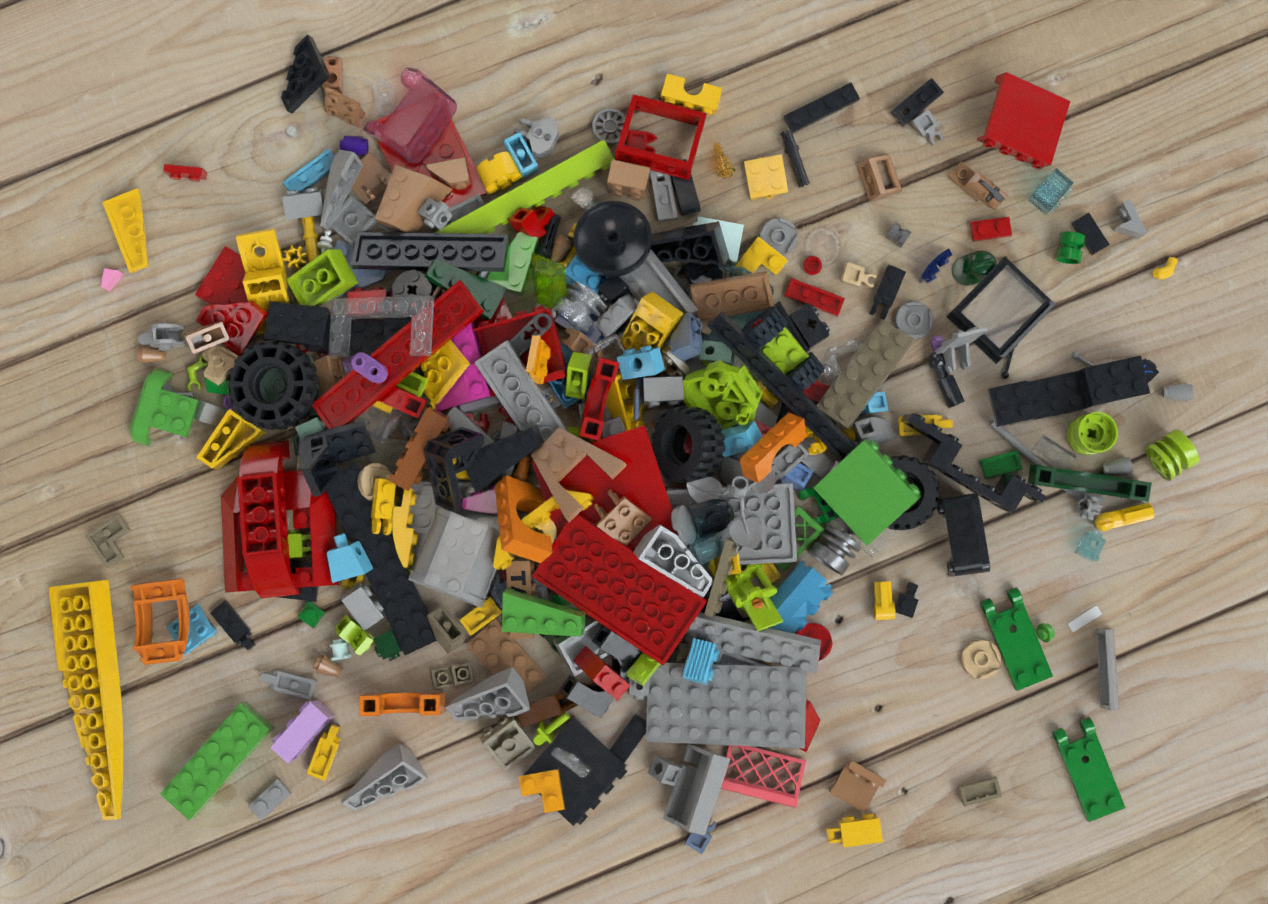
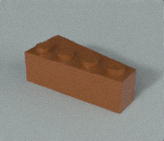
[387,406,451,491]

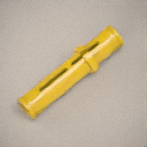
[301,217,320,263]

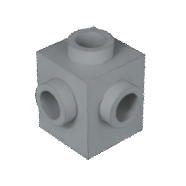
[417,197,453,231]

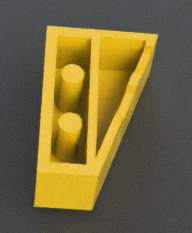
[196,409,267,470]

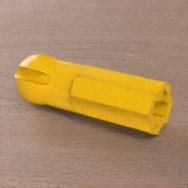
[1094,502,1155,532]

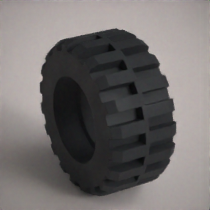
[651,407,725,483]
[888,455,940,531]

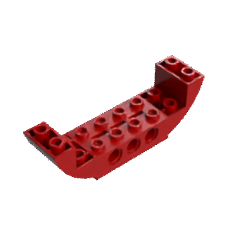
[237,440,300,599]

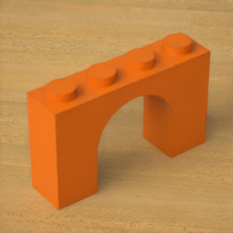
[495,475,553,563]
[359,692,445,716]

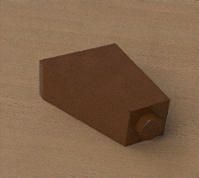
[516,692,577,728]

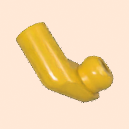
[1152,257,1178,280]

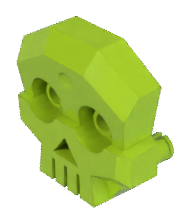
[683,360,763,430]

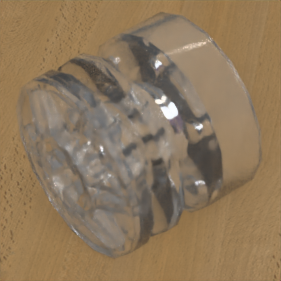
[554,281,607,333]

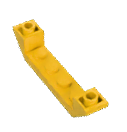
[493,490,595,570]

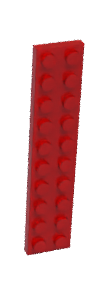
[312,280,485,429]

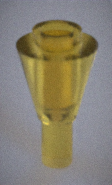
[714,143,735,179]

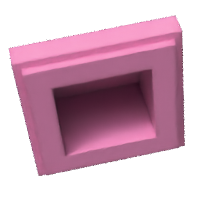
[101,268,123,291]

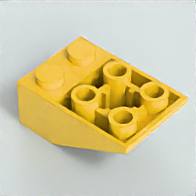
[619,292,684,351]

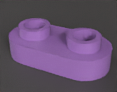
[351,352,388,383]

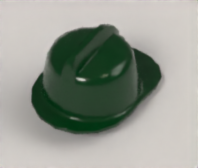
[952,250,997,286]

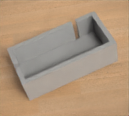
[663,744,730,835]

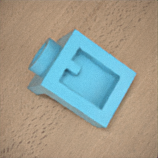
[859,392,889,416]

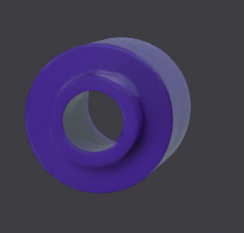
[340,136,369,156]

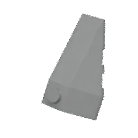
[634,524,714,597]
[445,667,530,721]
[341,743,428,811]

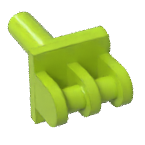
[533,712,570,745]

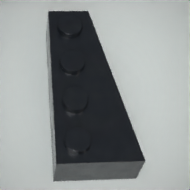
[651,221,729,266]
[466,424,544,493]

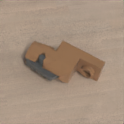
[948,161,1008,210]

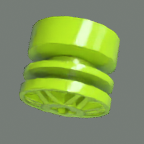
[1067,412,1118,455]
[1146,429,1199,481]

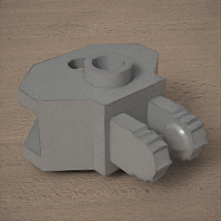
[514,117,559,159]
[138,322,185,351]

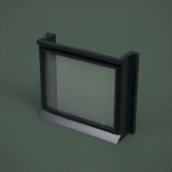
[946,256,1057,364]

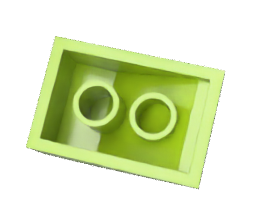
[287,249,359,307]

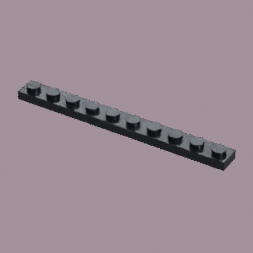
[707,311,857,461]

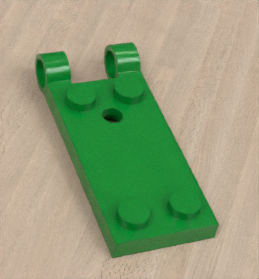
[980,587,1053,691]
[1052,717,1126,822]

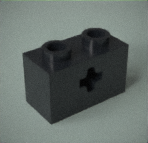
[789,303,830,350]

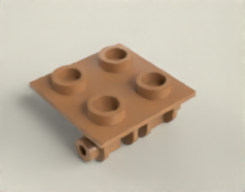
[325,86,365,128]

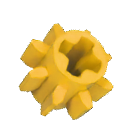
[283,245,307,270]

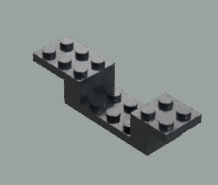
[264,302,415,356]
[987,355,1150,427]
[901,413,1046,513]

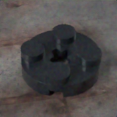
[685,262,724,284]

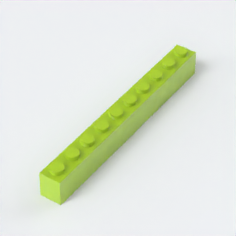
[436,140,615,234]

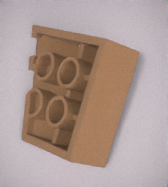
[375,165,452,233]

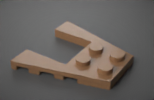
[531,427,627,522]

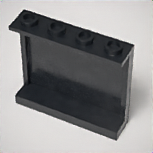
[523,717,628,826]

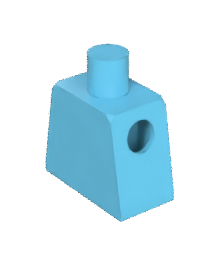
[327,533,373,583]

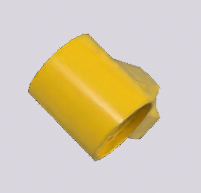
[873,581,896,621]

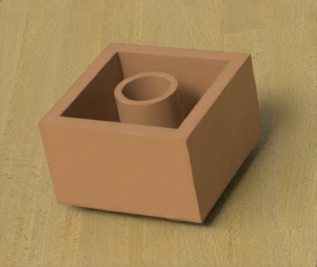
[607,160,650,201]

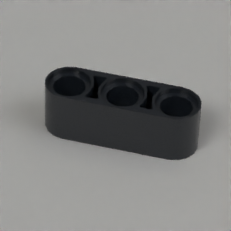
[670,159,701,217]

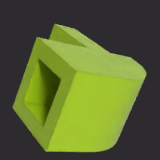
[334,614,374,656]

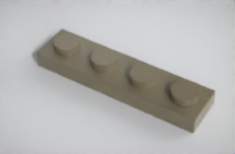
[704,537,739,617]

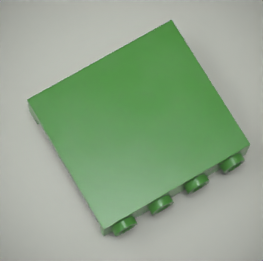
[814,439,922,546]

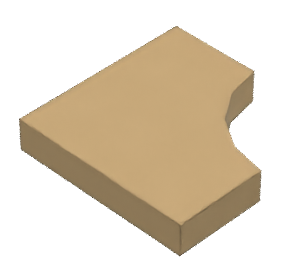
[202,344,240,385]

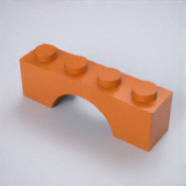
[739,412,807,483]

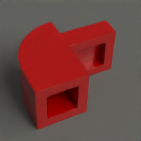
[509,206,554,238]

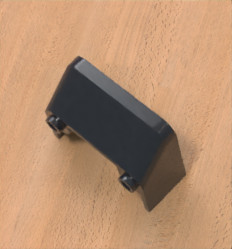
[937,493,990,577]

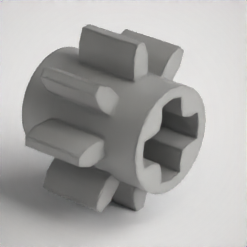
[1076,495,1102,520]

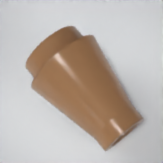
[549,234,573,264]
[137,345,167,364]
[313,654,343,678]

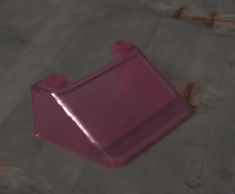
[363,67,457,163]

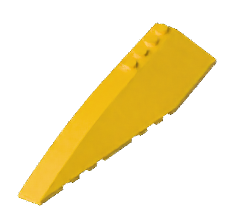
[48,580,123,820]

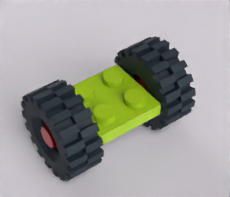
[741,306,825,392]

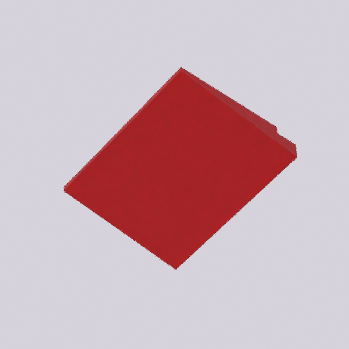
[532,424,679,611]

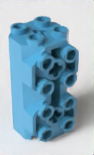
[752,560,833,634]

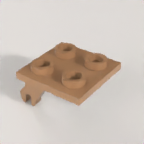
[352,152,391,205]
[594,489,652,545]

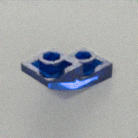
[918,249,953,283]

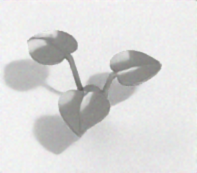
[687,464,776,549]

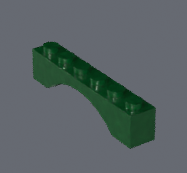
[1027,464,1152,502]

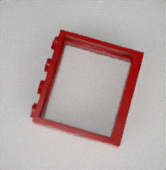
[615,94,707,180]

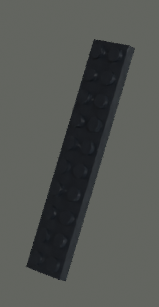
[326,462,437,655]

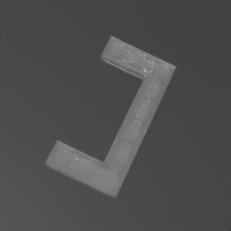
[329,295,434,358]

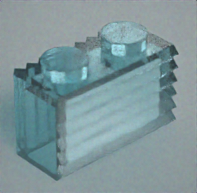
[1029,168,1074,215]

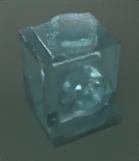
[1075,530,1106,562]

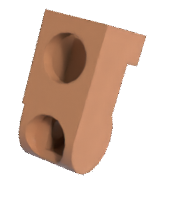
[322,57,343,94]

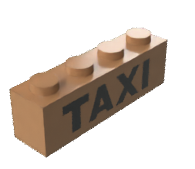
[506,557,536,639]

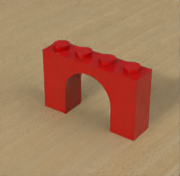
[578,356,620,441]

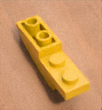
[392,489,419,569]

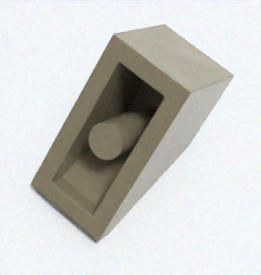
[427,605,467,654]

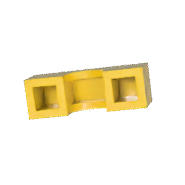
[661,74,722,116]

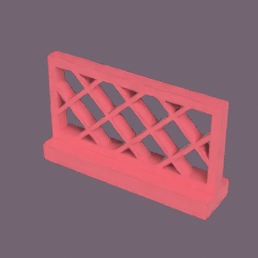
[721,745,806,808]

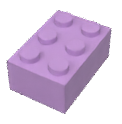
[271,700,335,764]

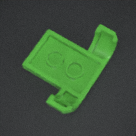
[130,369,199,446]

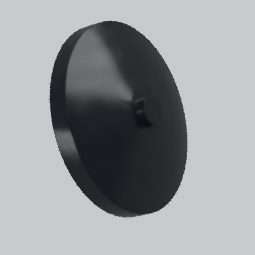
[574,201,652,277]

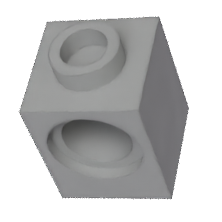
[648,755,683,787]

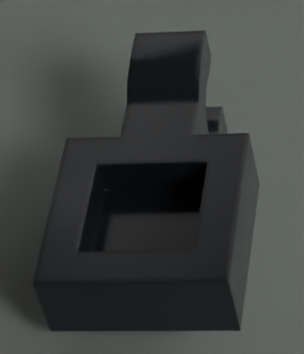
[895,582,919,618]

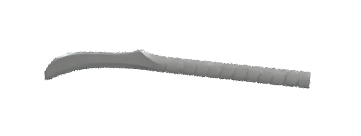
[990,420,1105,503]

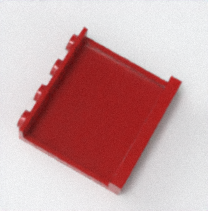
[977,72,1071,169]
[473,305,568,397]

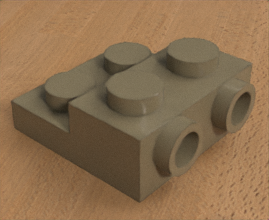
[480,715,537,772]

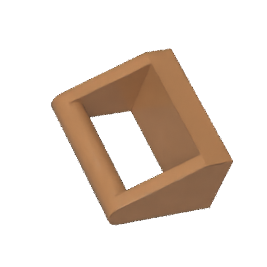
[857,155,902,201]

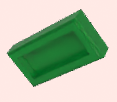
[979,450,1023,479]

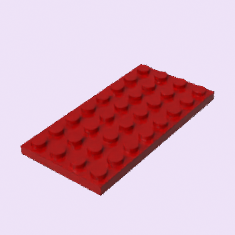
[532,513,708,666]

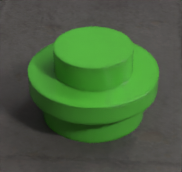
[1037,623,1055,643]

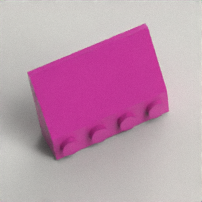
[436,322,492,411]

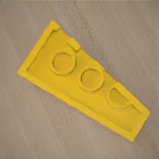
[102,188,149,274]

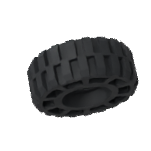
[227,340,320,430]

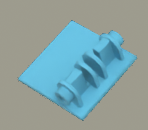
[167,603,217,656]

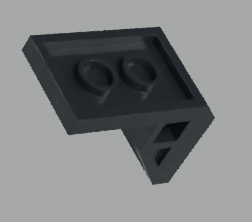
[299,420,376,497]
[424,427,485,513]

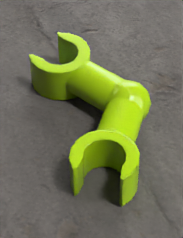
[187,354,208,392]

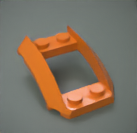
[130,577,189,665]

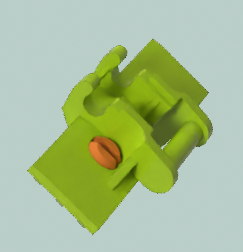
[725,564,783,631]

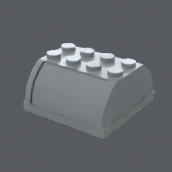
[408,506,500,608]

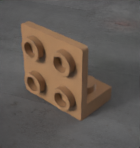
[830,758,887,812]

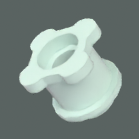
[329,639,352,661]

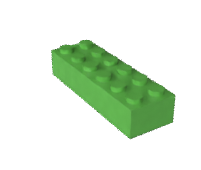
[160,702,275,820]

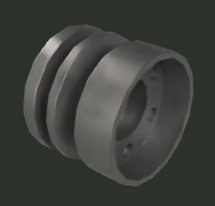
[808,525,861,575]

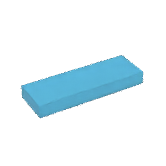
[283,148,334,193]

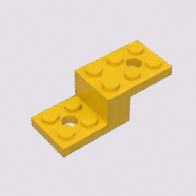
[236,228,290,335]

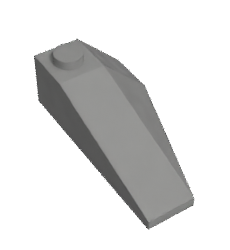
[320,149,364,232]

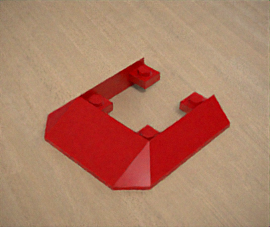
[221,470,340,593]

